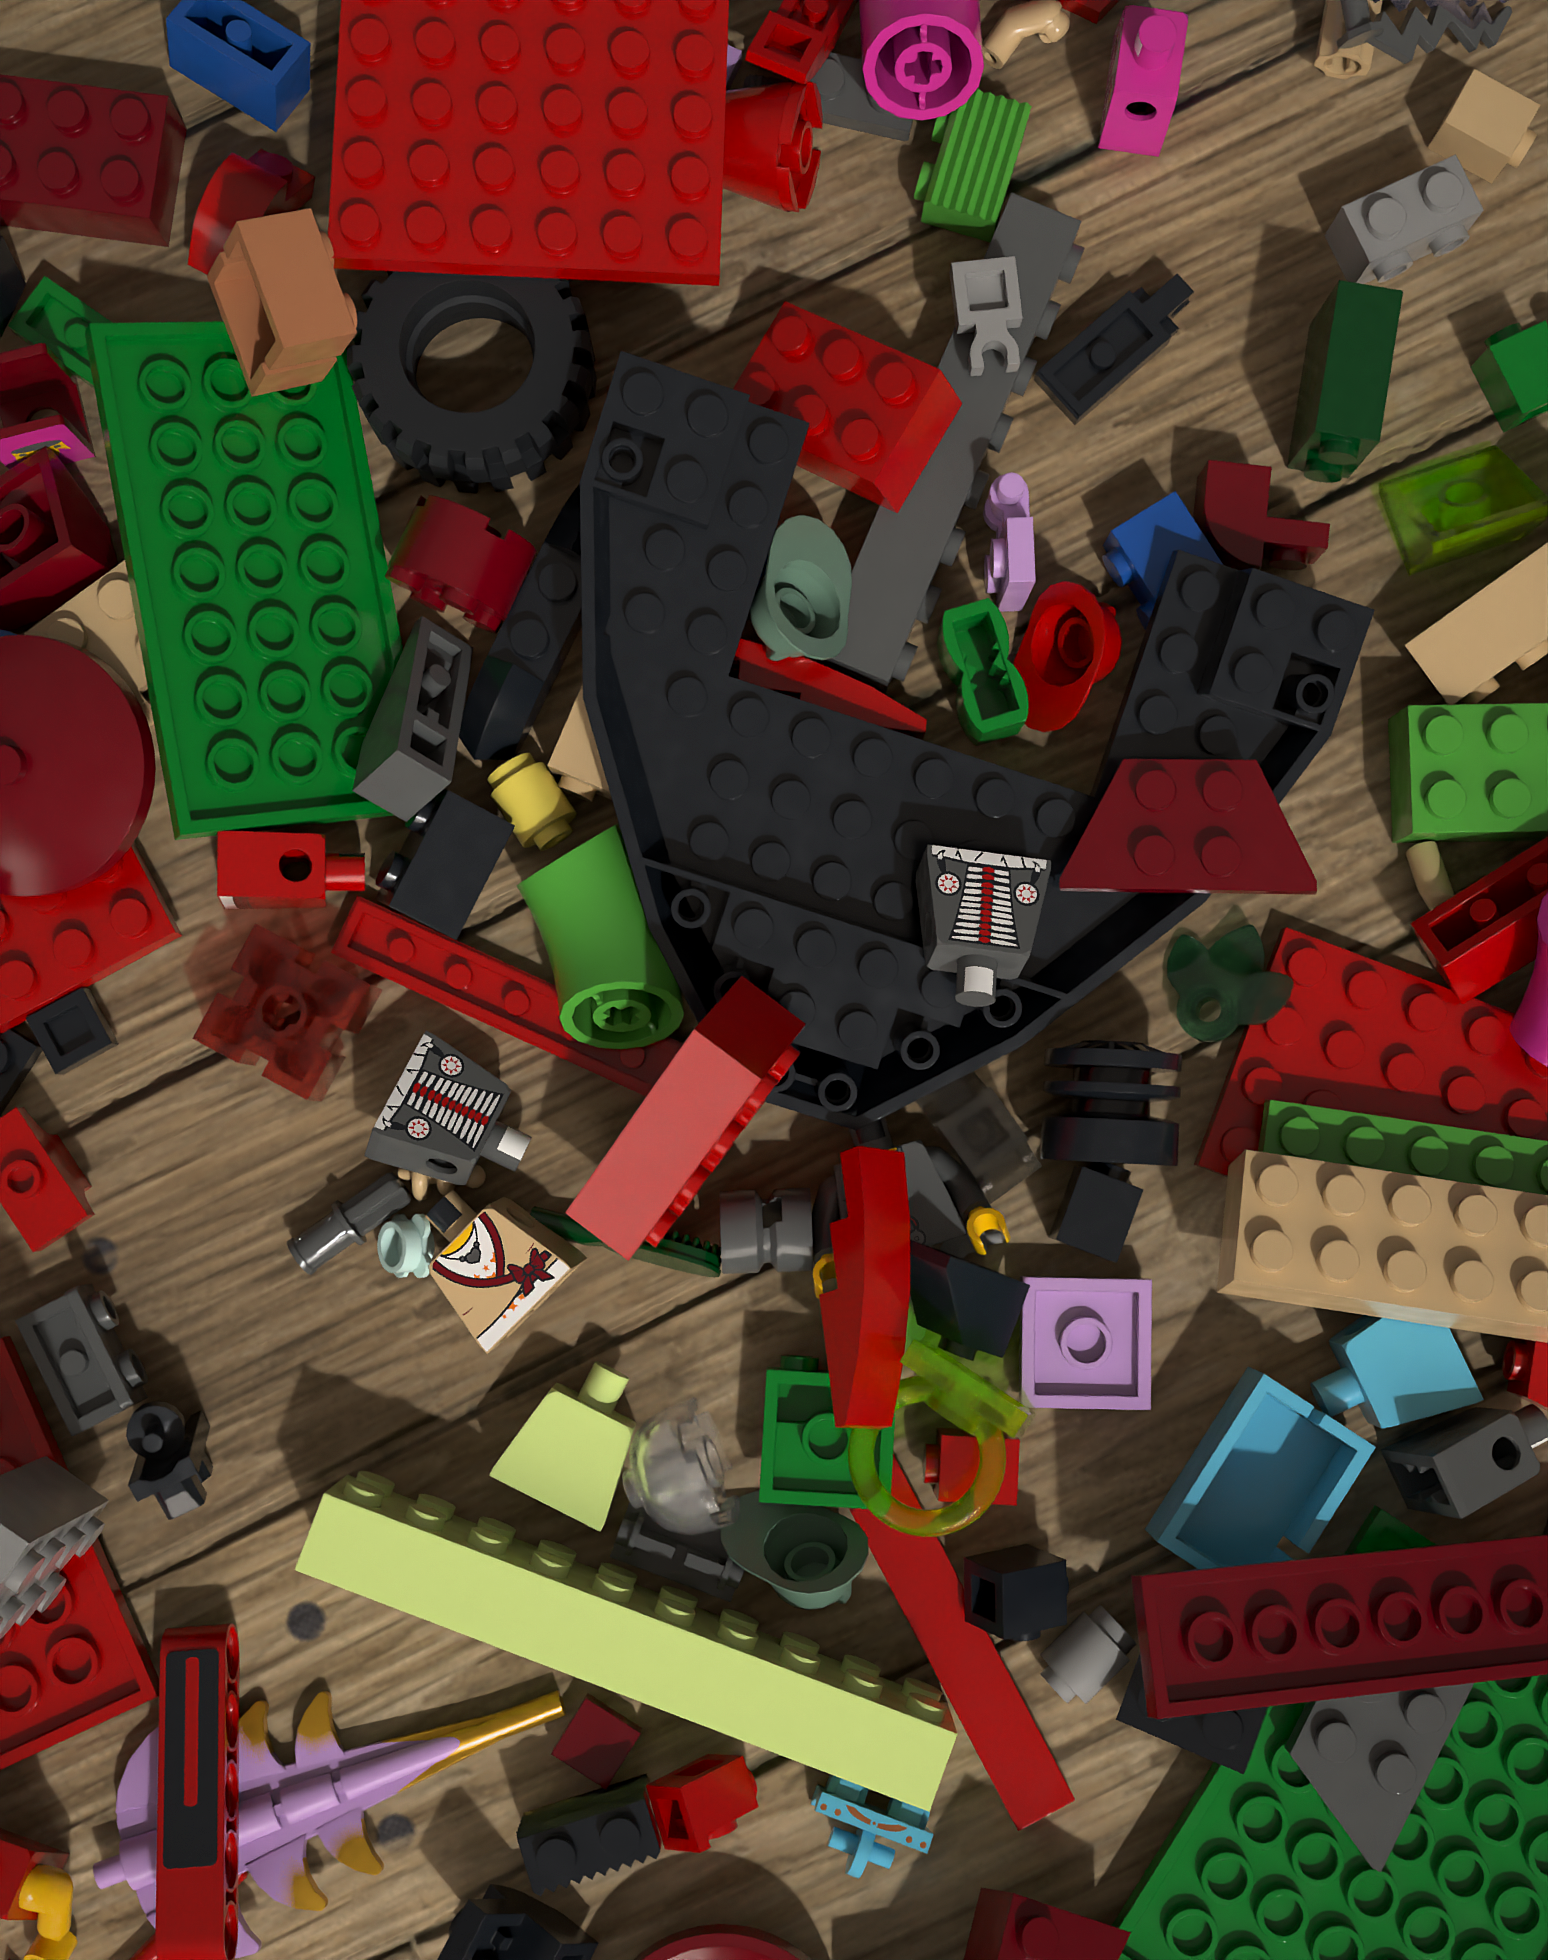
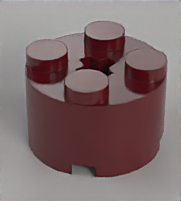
[385,495,537,634]

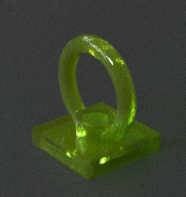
[848,1339,1037,1537]

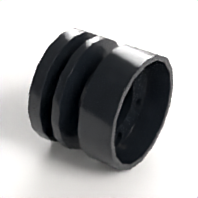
[1040,1040,1182,1166]

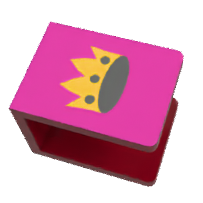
[0,343,96,470]

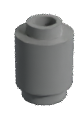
[1040,1605,1137,1704]

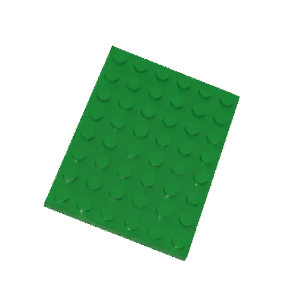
[1111,1505,1548,1960]

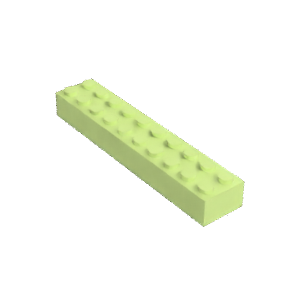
[295,1471,958,1812]

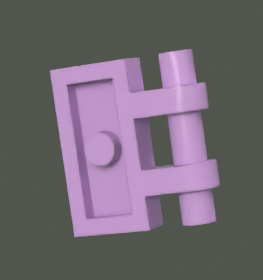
[983,472,1036,612]

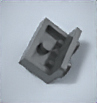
[15,1283,148,1436]

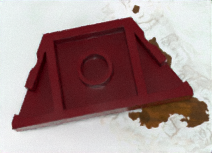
[1059,759,1317,895]

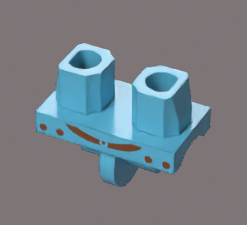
[811,1774,934,1879]

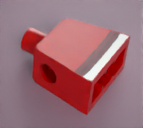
[217,831,365,909]

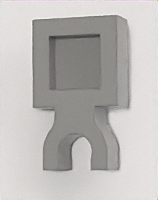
[949,256,1023,377]

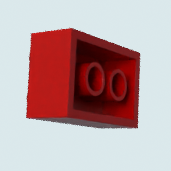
[733,301,963,513]

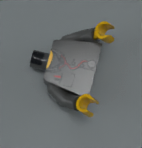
[812,1117,1011,1300]

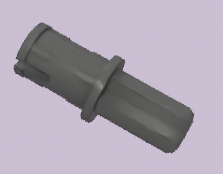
[287,1172,411,1275]

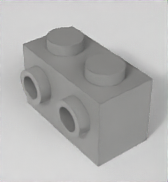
[1324,154,1484,284]

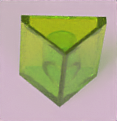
[1378,445,1548,576]

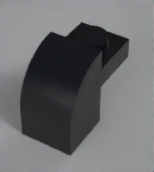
[437,1884,599,1960]

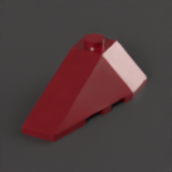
[0,446,118,631]

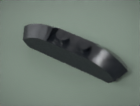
[459,483,582,760]

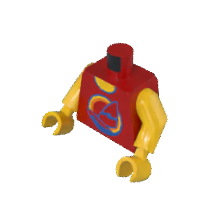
[0,1828,78,1960]

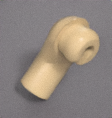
[982,0,1070,69]
[1406,841,1461,911]

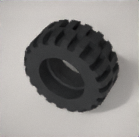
[346,271,597,494]

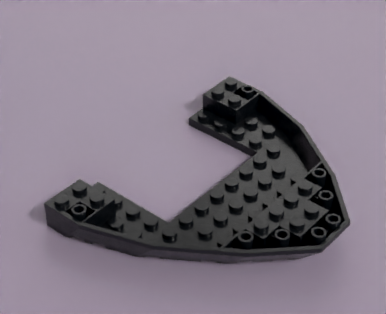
[580,351,1375,1131]

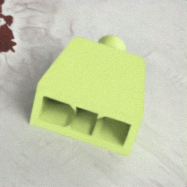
[489,1362,636,1532]

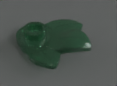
[1167,924,1294,1042]

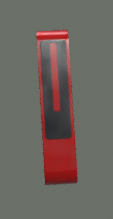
[155,1623,240,1960]

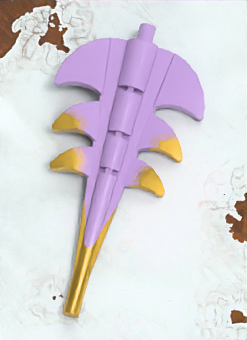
[93,1690,566,1958]

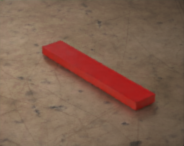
[331,895,683,1097]
[849,1454,1075,1831]

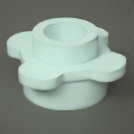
[377,1214,435,1278]

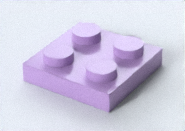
[1019,1276,1152,1410]

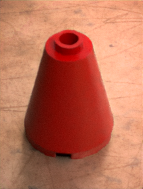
[723,80,823,212]

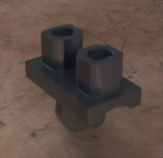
[126,1401,213,1520]

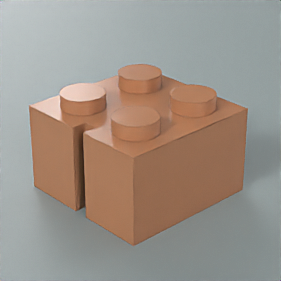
[207,208,357,397]

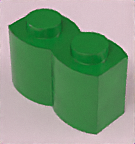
[937,598,1029,746]

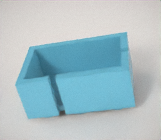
[1145,1367,1376,1569]

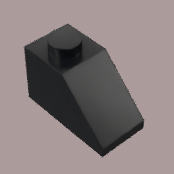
[910,1239,1030,1361]

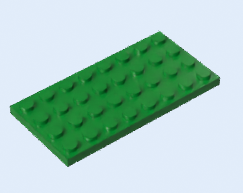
[85,321,403,840]

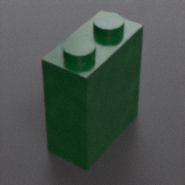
[1287,280,1403,483]

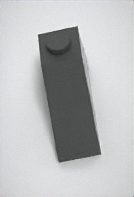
[352,616,473,822]

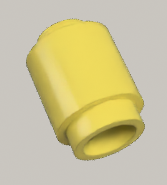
[487,753,577,851]

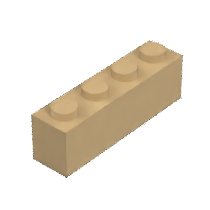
[1405,542,1548,705]

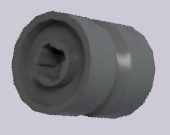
[720,1188,813,1274]

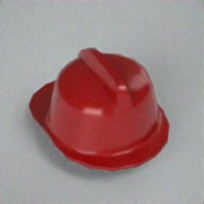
[1013,581,1122,732]

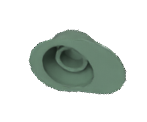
[749,515,852,661]
[720,1490,869,1610]

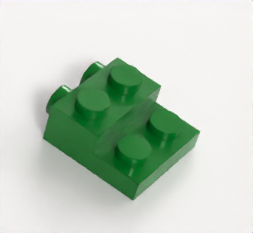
[759,1355,896,1510]

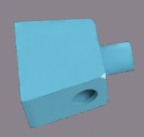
[1310,1315,1484,1428]

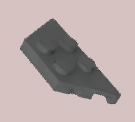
[1284,1683,1474,1872]

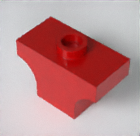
[0,1107,95,1252]

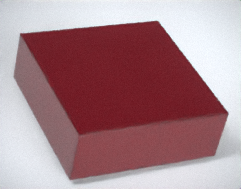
[551,1693,642,1789]

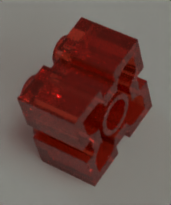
[192,923,382,1102]

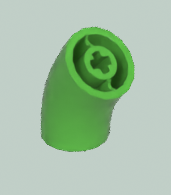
[516,823,684,1049]

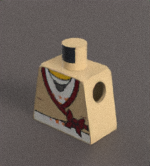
[425,1190,587,1354]

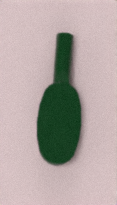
[530,1206,722,1278]

